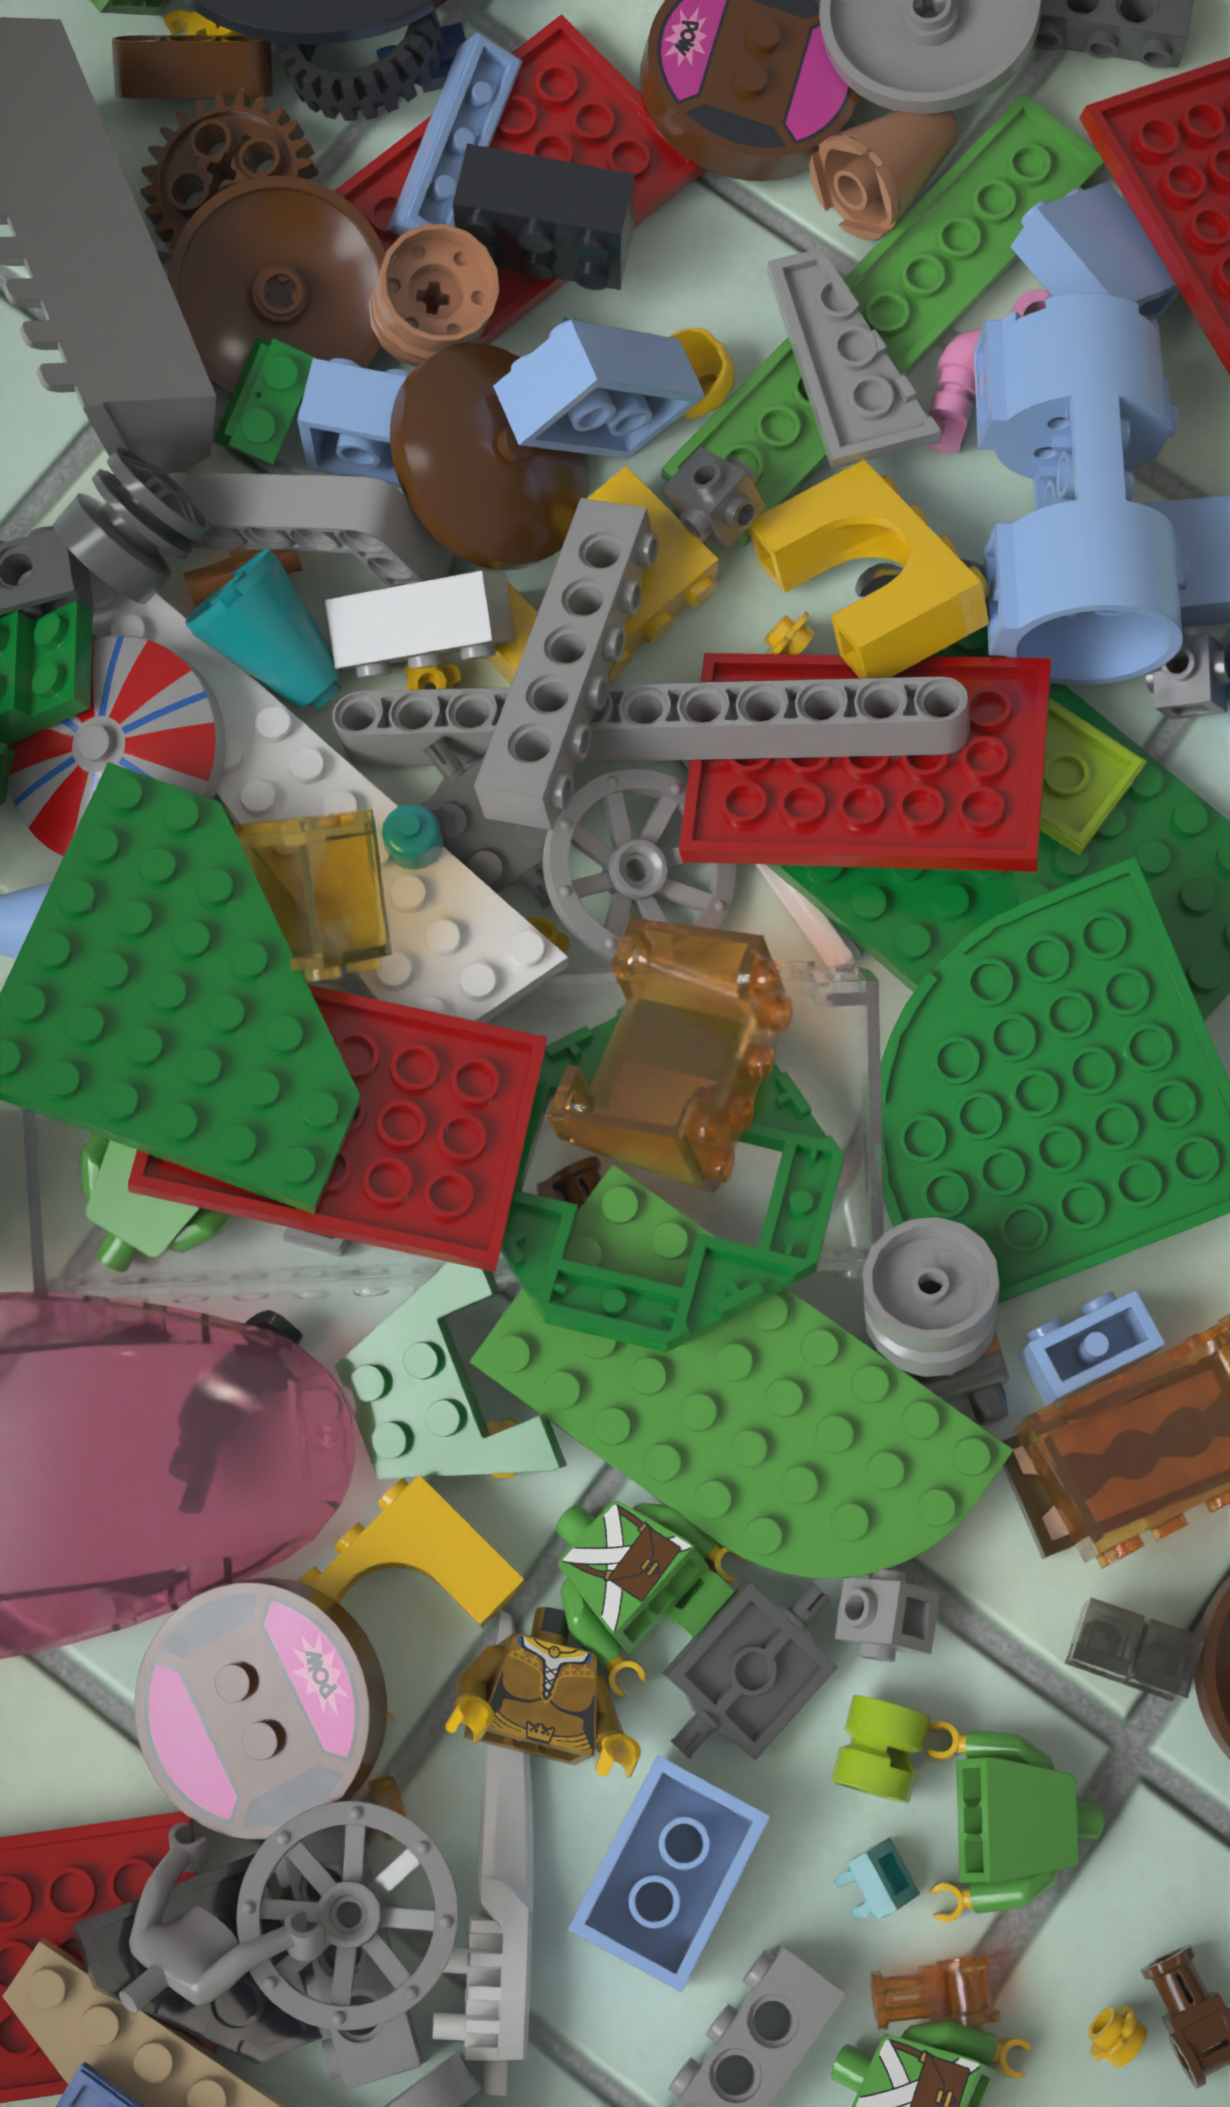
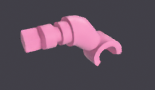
[925,289,1052,454]

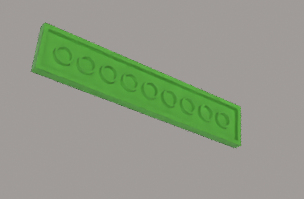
[661,93,1105,547]

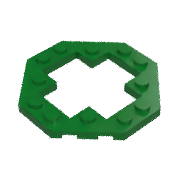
[500,999,845,1353]

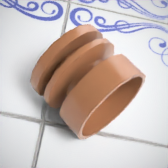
[369,224,499,367]

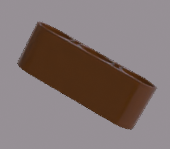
[112,35,273,99]

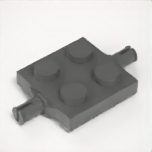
[418,736,551,909]
[662,1580,838,1761]

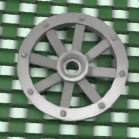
[543,768,736,967]
[237,1801,459,2030]

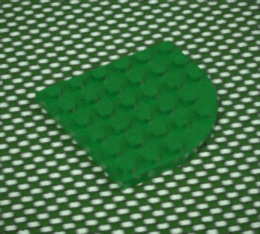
[873,856,1230,1304]

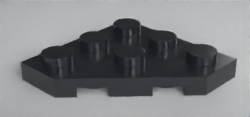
[72,1854,322,2064]

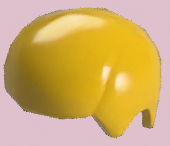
[669,328,735,420]

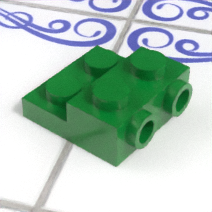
[0,600,93,745]

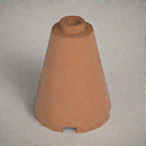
[809,111,958,240]

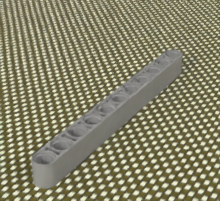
[332,677,971,767]

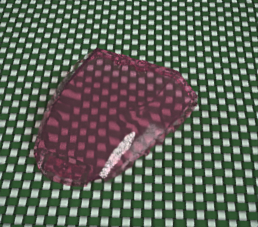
[0,1292,355,1659]

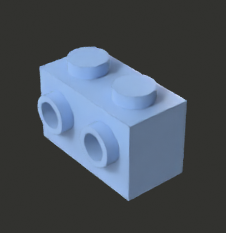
[1019,1290,1166,1409]

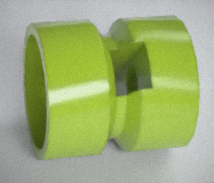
[830,1695,931,1804]

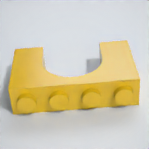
[749,459,990,679]
[486,466,719,684]
[297,1475,526,1727]

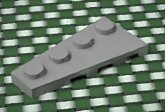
[767,248,942,469]

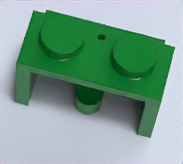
[213,337,318,467]

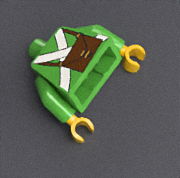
[555,1501,749,1697]
[831,2020,1032,2107]

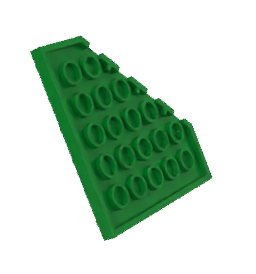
[0,762,360,1215]

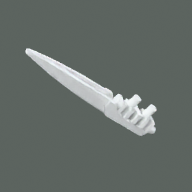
[432,1610,534,2096]

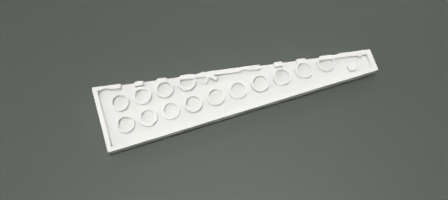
[88,569,569,1023]

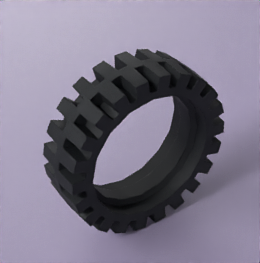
[276,10,444,121]

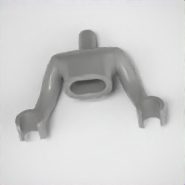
[119,1822,325,2013]

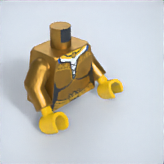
[445,1607,641,1778]

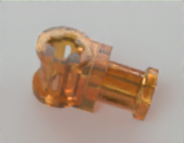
[870,1954,1001,2031]

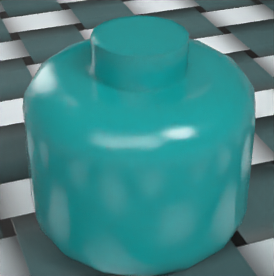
[381,804,443,870]

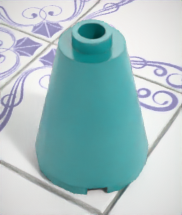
[185,548,342,710]

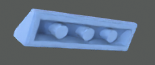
[387,32,523,236]

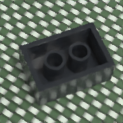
[453,143,635,290]

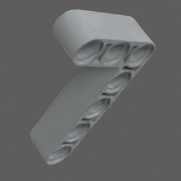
[168,472,455,588]

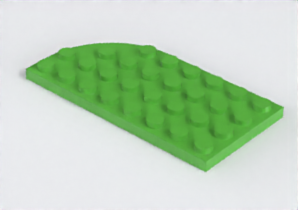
[469,1164,1013,1579]

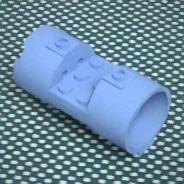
[973,293,1190,685]

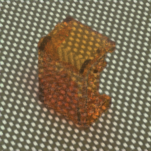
[1014,1314,1230,1569]

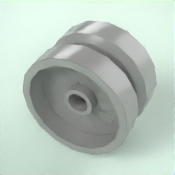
[862,1217,999,1377]

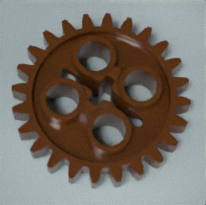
[140,92,319,250]

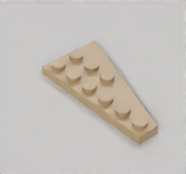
[2,1937,291,2107]

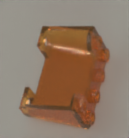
[546,917,793,1193]

